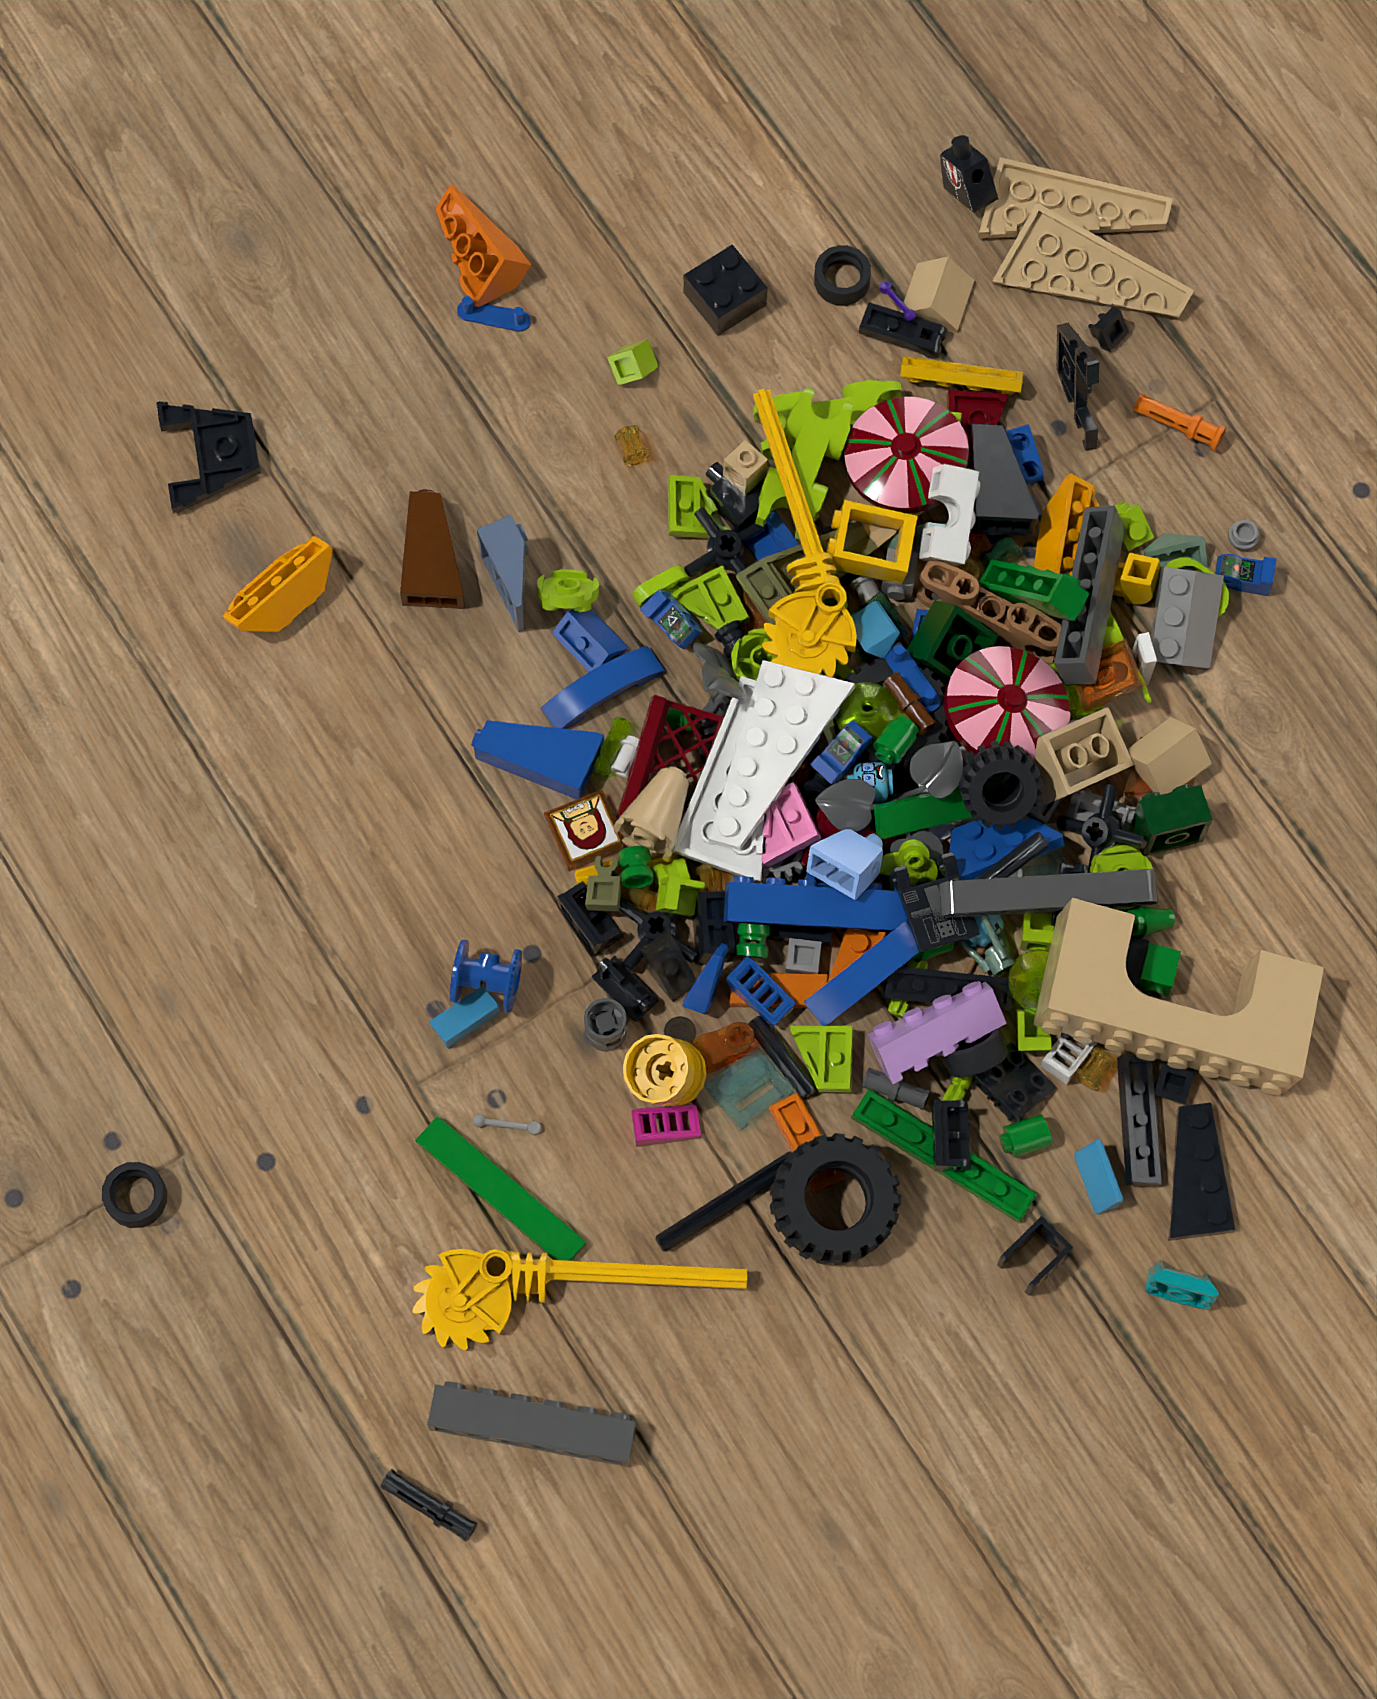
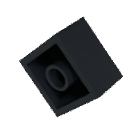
[683,244,768,336]

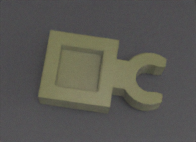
[585,856,622,911]

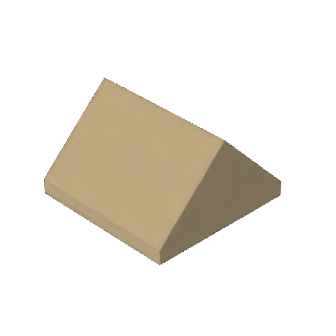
[901,257,974,333]
[1127,717,1212,795]

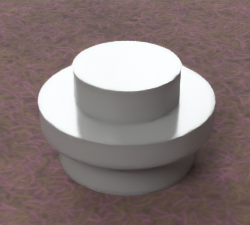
[1228,520,1260,550]

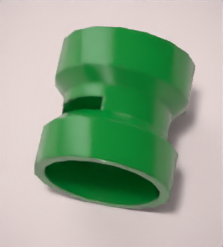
[618,846,654,889]
[736,923,770,958]

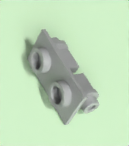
[1066,790,1136,832]

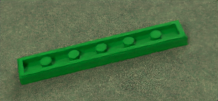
[874,774,1005,839]
[851,1089,1037,1223]
[415,1116,586,1261]

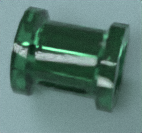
[979,535,1021,569]

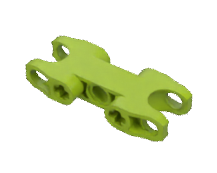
[753,380,902,460]
[755,387,854,540]

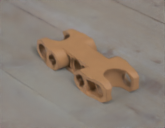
[917,560,1062,665]

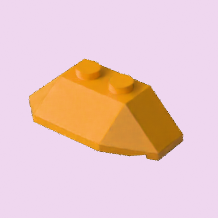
[1034,474,1100,575]
[222,536,333,632]

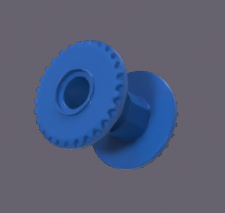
[450,939,522,1013]

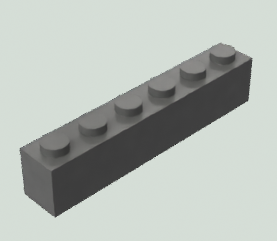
[1054,506,1125,685]
[427,1381,636,1467]

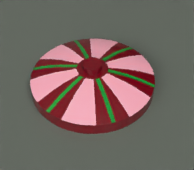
[845,397,969,513]
[944,646,1070,761]

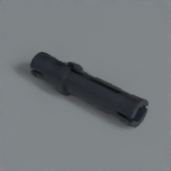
[380,1469,478,1542]

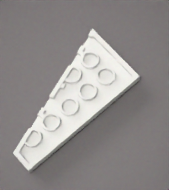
[709,660,855,850]
[673,676,765,883]

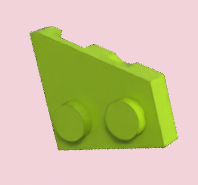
[668,475,728,539]
[669,565,750,631]
[790,1026,854,1093]

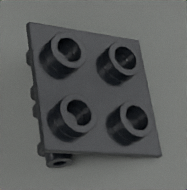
[972,1042,1057,1122]

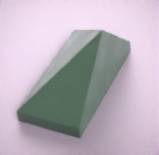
[1144,533,1208,567]

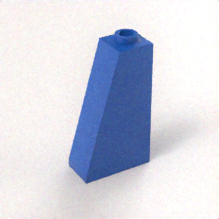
[471,720,605,800]

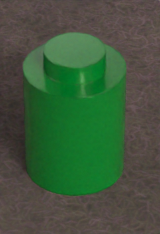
[999,1114,1052,1158]

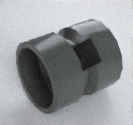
[584,998,627,1052]

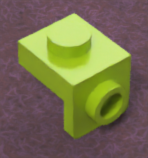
[1114,501,1154,552]

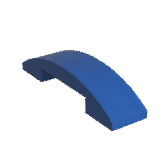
[541,646,664,729]
[804,921,919,1026]

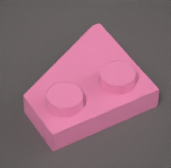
[762,782,822,868]

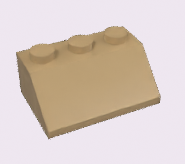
[1034,707,1134,804]

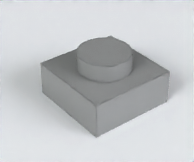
[785,938,822,974]

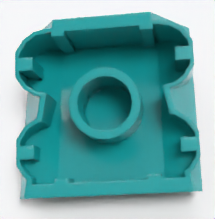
[1144,1260,1219,1309]

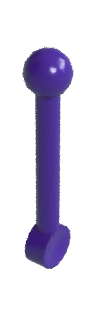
[879,281,916,321]

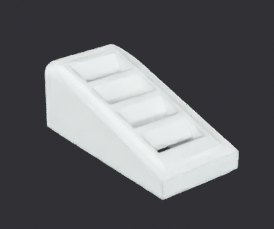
[1040,1033,1097,1085]

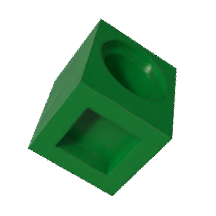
[1137,943,1181,997]

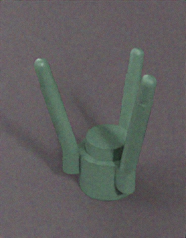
[958,916,1016,977]

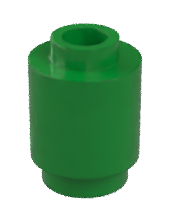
[873,716,918,764]

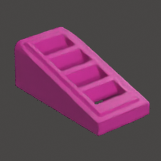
[631,1105,701,1147]

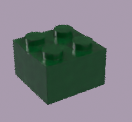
[907,600,998,684]
[1131,784,1213,856]

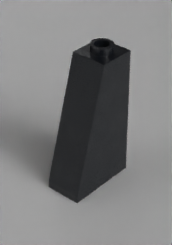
[968,423,1038,537]

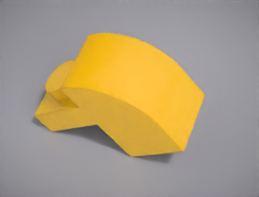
[1113,553,1161,604]

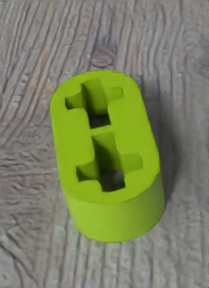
[632,565,690,608]

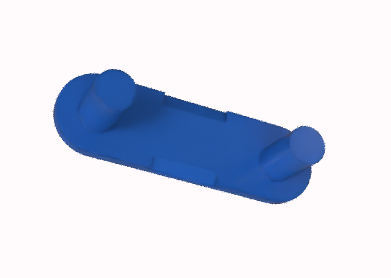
[457,296,531,332]
[886,645,940,713]

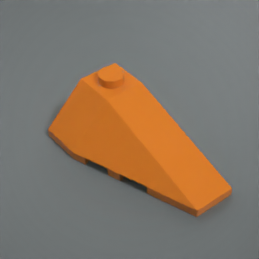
[436,184,531,307]

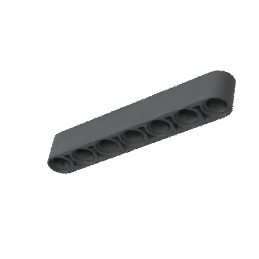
[939,869,1158,918]

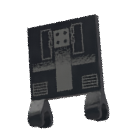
[890,852,980,953]

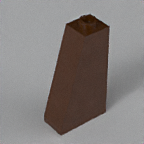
[400,489,465,609]

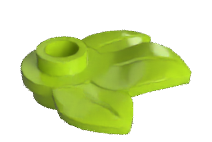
[879,839,938,891]

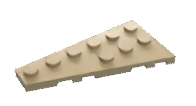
[978,157,1173,238]
[992,203,1194,318]

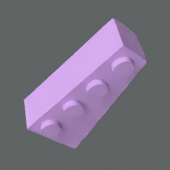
[867,981,1007,1084]

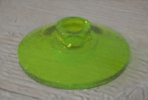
[835,682,899,743]
[1008,949,1049,1012]

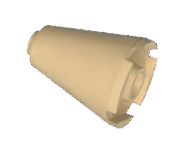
[614,767,689,859]

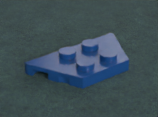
[949,816,1064,880]

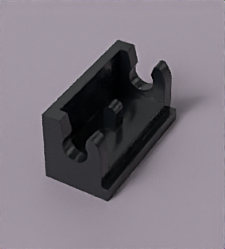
[557,881,623,957]
[692,892,736,964]
[931,1100,971,1171]

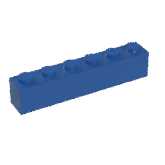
[724,876,914,931]

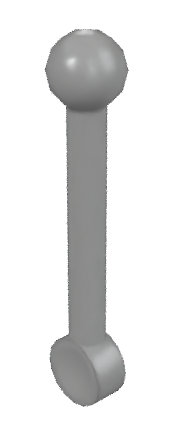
[472,1114,541,1135]

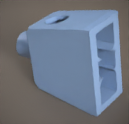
[806,829,883,900]

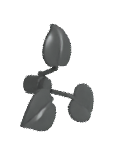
[693,642,746,729]
[815,741,963,885]

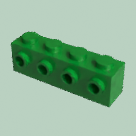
[979,559,1089,621]

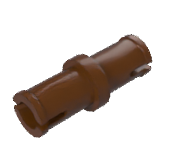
[883,672,937,735]

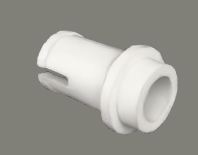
[610,735,639,778]

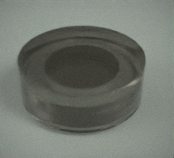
[664,1016,696,1045]

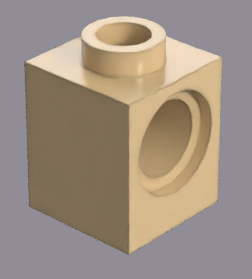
[723,440,768,495]

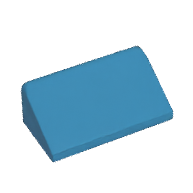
[851,600,900,658]
[429,986,501,1049]
[1074,1139,1123,1215]

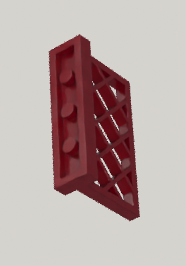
[616,695,724,819]

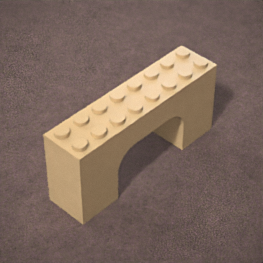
[1033,898,1324,1095]

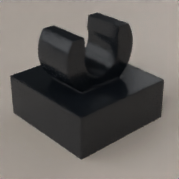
[1088,307,1129,352]

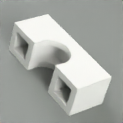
[919,464,980,566]

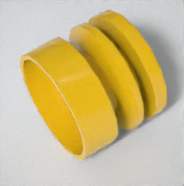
[623,1034,707,1106]

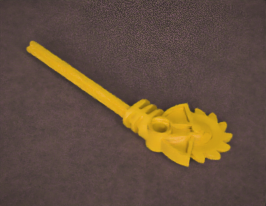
[752,389,857,678]
[412,1249,748,1351]

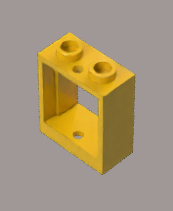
[826,500,918,584]

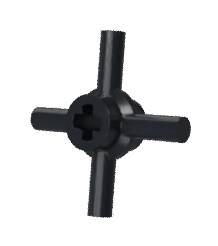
[684,507,766,577]
[1057,784,1148,871]
[619,897,699,971]

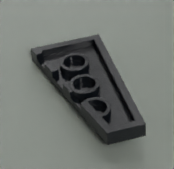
[1168,1102,1235,1241]

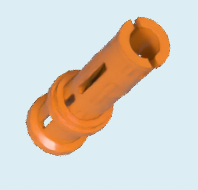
[1133,393,1226,451]

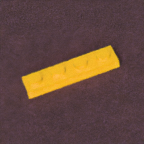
[900,356,1023,395]

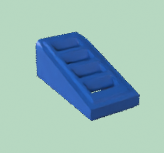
[682,943,728,1014]
[726,956,796,1028]

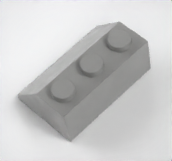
[1150,567,1224,669]

